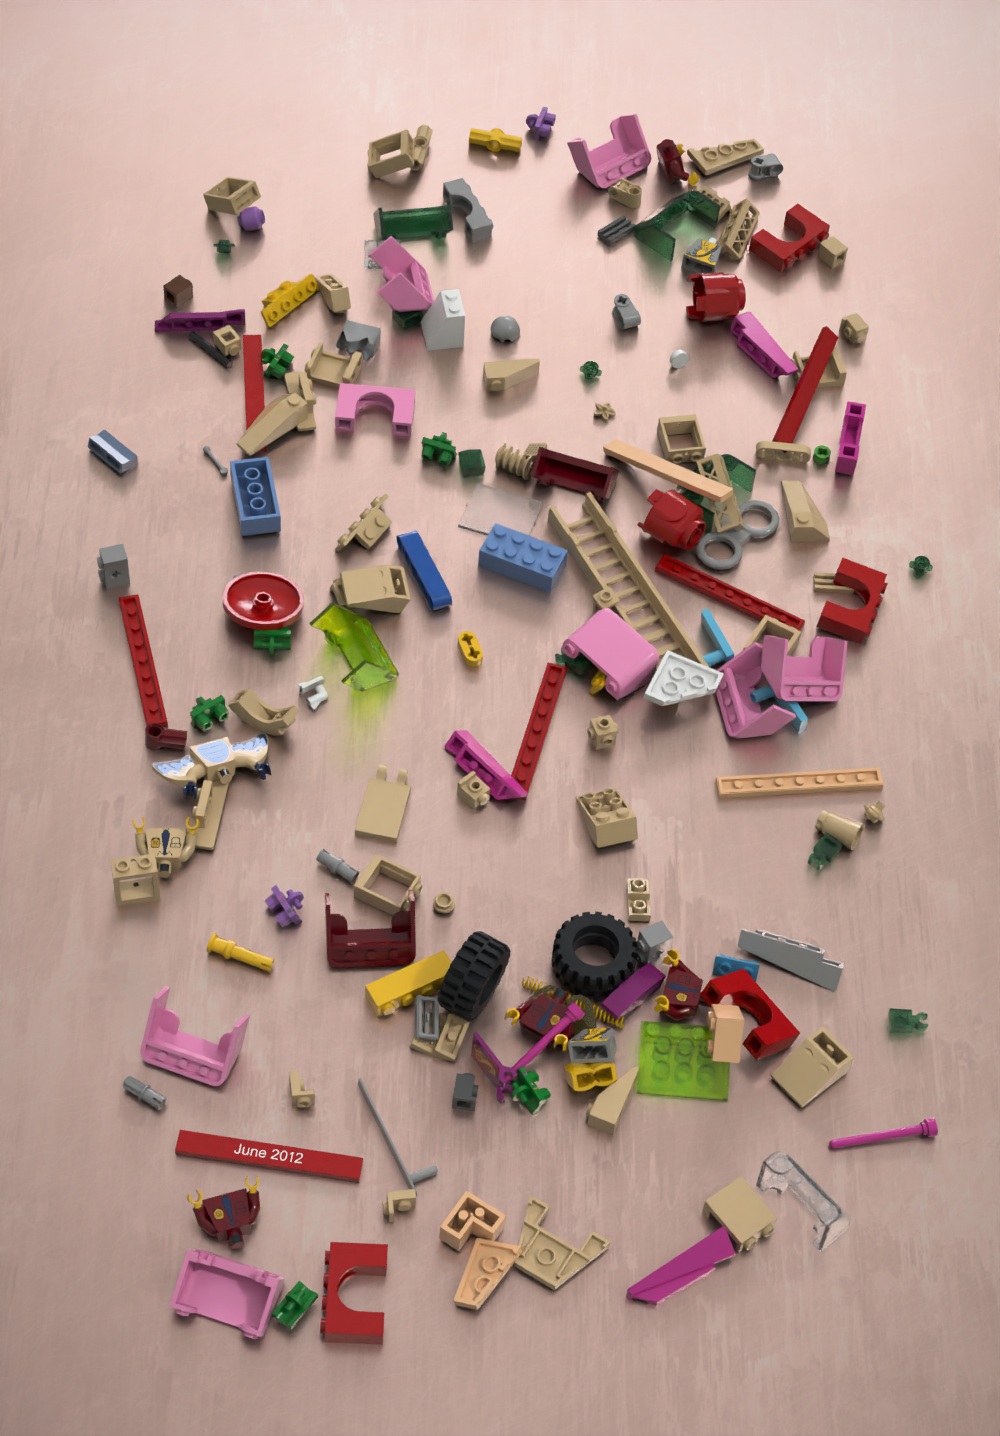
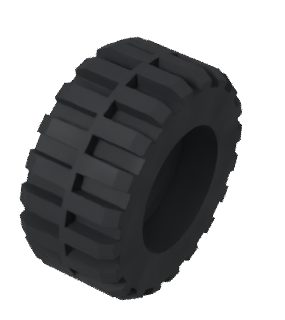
[551,911,638,999]
[437,931,511,1021]

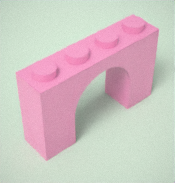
[335,383,416,436]

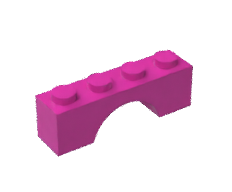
[835,401,866,475]

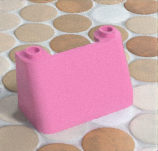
[561,608,659,700]
[170,1249,285,1339]

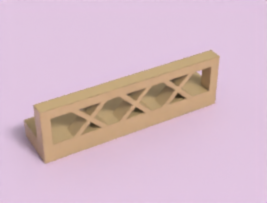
[718,198,760,261]
[696,453,745,534]

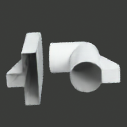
[297,676,328,711]

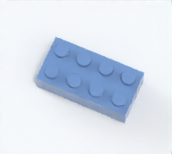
[230,457,281,536]
[478,523,568,593]

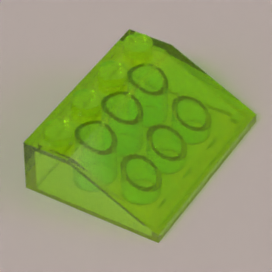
[637,1021,730,1101]

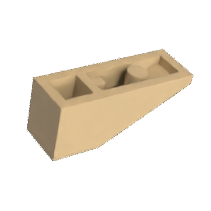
[315,273,351,313]
[483,358,540,391]
[586,1066,639,1135]

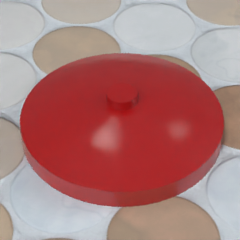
[222,571,304,630]

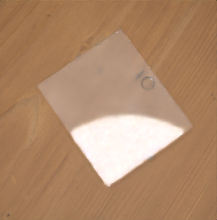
[458,483,543,536]

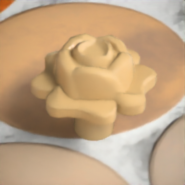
[864,801,885,823]

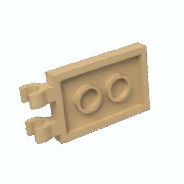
[355,764,411,843]

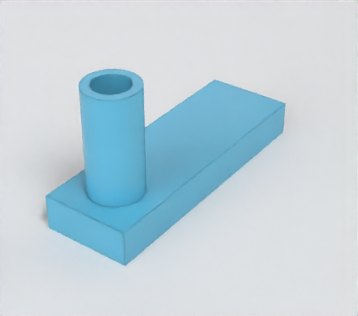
[701,609,734,666]
[750,685,808,733]

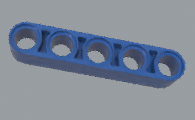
[396,530,452,611]

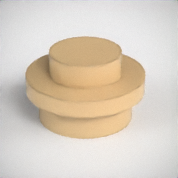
[433,892,455,913]

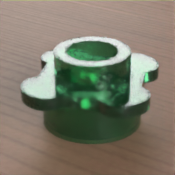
[213,240,235,253]
[580,361,602,379]
[909,556,933,576]

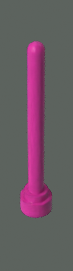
[504,1002,586,1084]
[829,1118,938,1149]

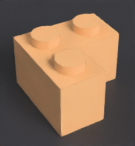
[706,1004,744,1063]
[439,1191,506,1251]

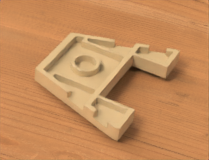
[514,1195,610,1290]

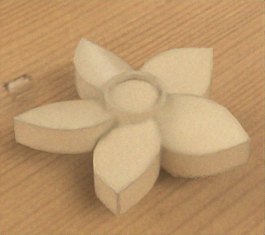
[594,402,616,421]

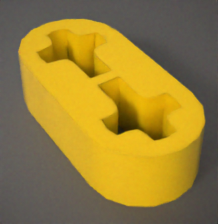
[458,631,483,667]

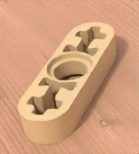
[756,441,811,463]

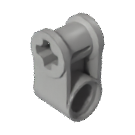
[748,153,784,180]
[612,294,641,330]

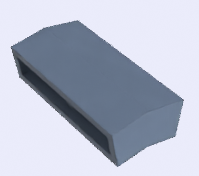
[88,429,138,473]

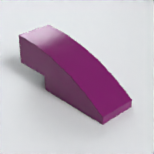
[601,962,666,1020]

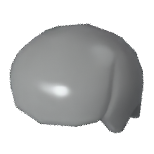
[490,315,520,342]

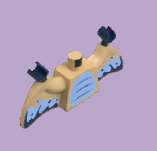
[152,733,271,799]

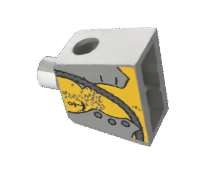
[682,238,721,274]
[568,1028,617,1064]

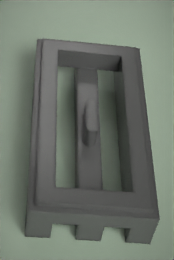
[598,215,636,245]

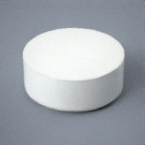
[669,350,689,369]

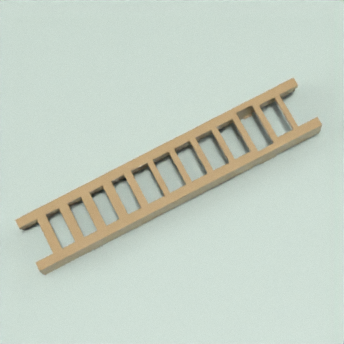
[548,492,710,706]

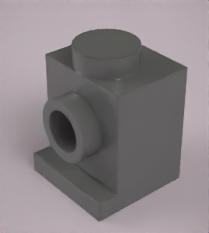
[452,1073,478,1112]

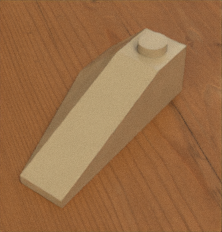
[237,392,308,456]
[781,480,830,542]

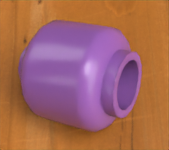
[237,206,265,231]

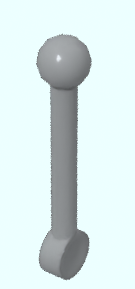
[203,446,228,476]

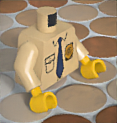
[132,817,200,878]

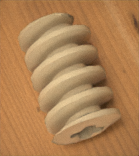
[495,443,535,480]

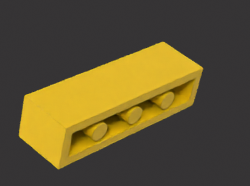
[365,950,452,1017]

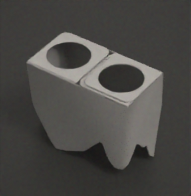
[336,320,381,360]

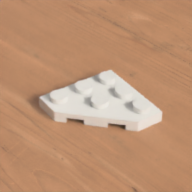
[644,650,724,706]

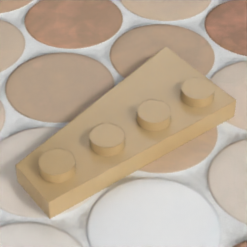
[687,138,764,176]

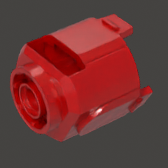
[686,272,746,322]
[637,489,706,550]

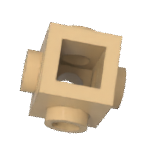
[587,715,619,750]

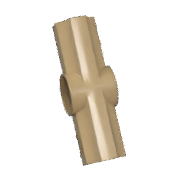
[409,124,433,171]

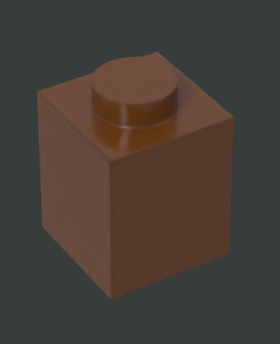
[163,275,193,308]

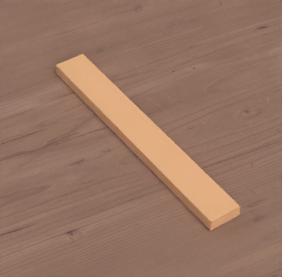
[603,439,734,503]
[715,767,884,798]

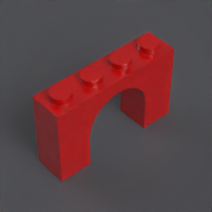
[749,203,830,272]
[816,557,888,644]
[700,969,800,1060]
[320,1242,388,1345]

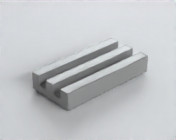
[415,995,439,1042]

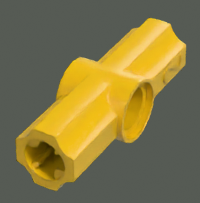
[468,128,523,152]

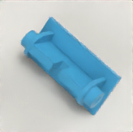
[712,954,760,982]

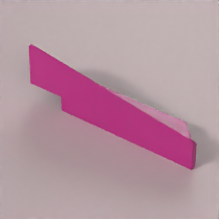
[730,311,798,378]
[444,730,528,800]
[626,1226,735,1306]

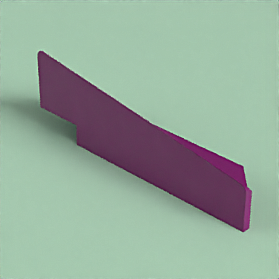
[155,309,245,332]

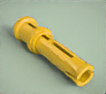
[206,933,275,972]

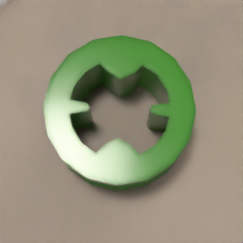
[813,445,831,464]

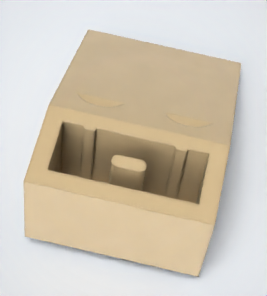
[340,565,411,613]
[576,788,638,848]
[771,1026,854,1108]

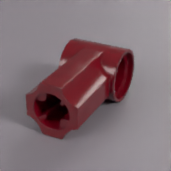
[145,723,187,750]

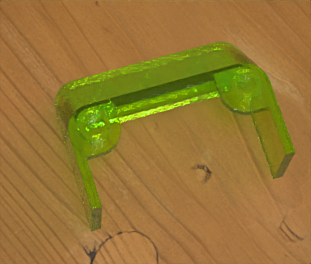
[310,602,399,692]

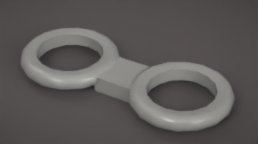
[696,500,780,570]

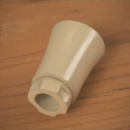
[815,810,865,850]

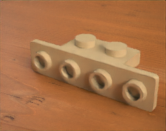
[284,371,316,431]
[335,494,392,552]
[192,780,229,850]

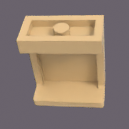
[304,342,362,389]
[791,346,847,389]
[703,1176,777,1252]

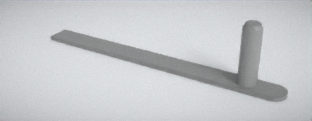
[358,1078,438,1197]

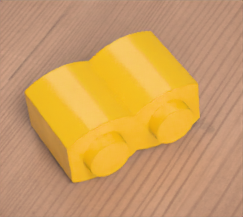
[564,1062,617,1091]

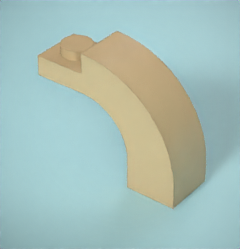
[228,688,300,735]

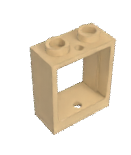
[367,129,415,178]
[203,176,261,215]
[657,414,706,464]
[743,615,801,656]
[111,853,161,906]
[354,853,422,916]

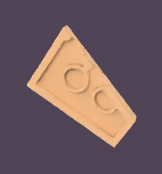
[454,1238,523,1310]

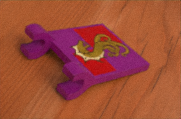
[471,1032,517,1104]

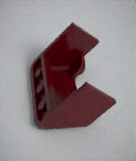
[531,446,619,502]
[325,890,416,967]

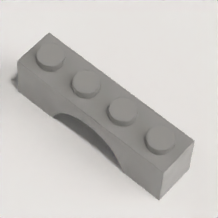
[443,178,494,243]

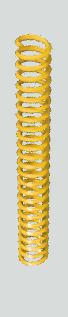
[522,976,625,1029]

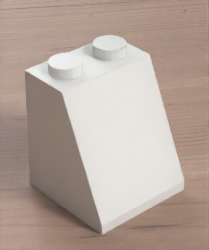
[421,289,465,351]

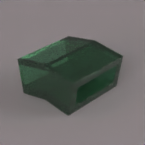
[392,310,423,329]
[458,449,486,478]

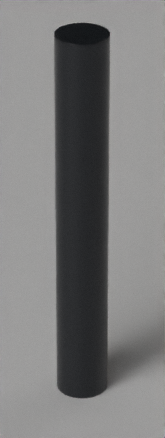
[189,331,233,368]

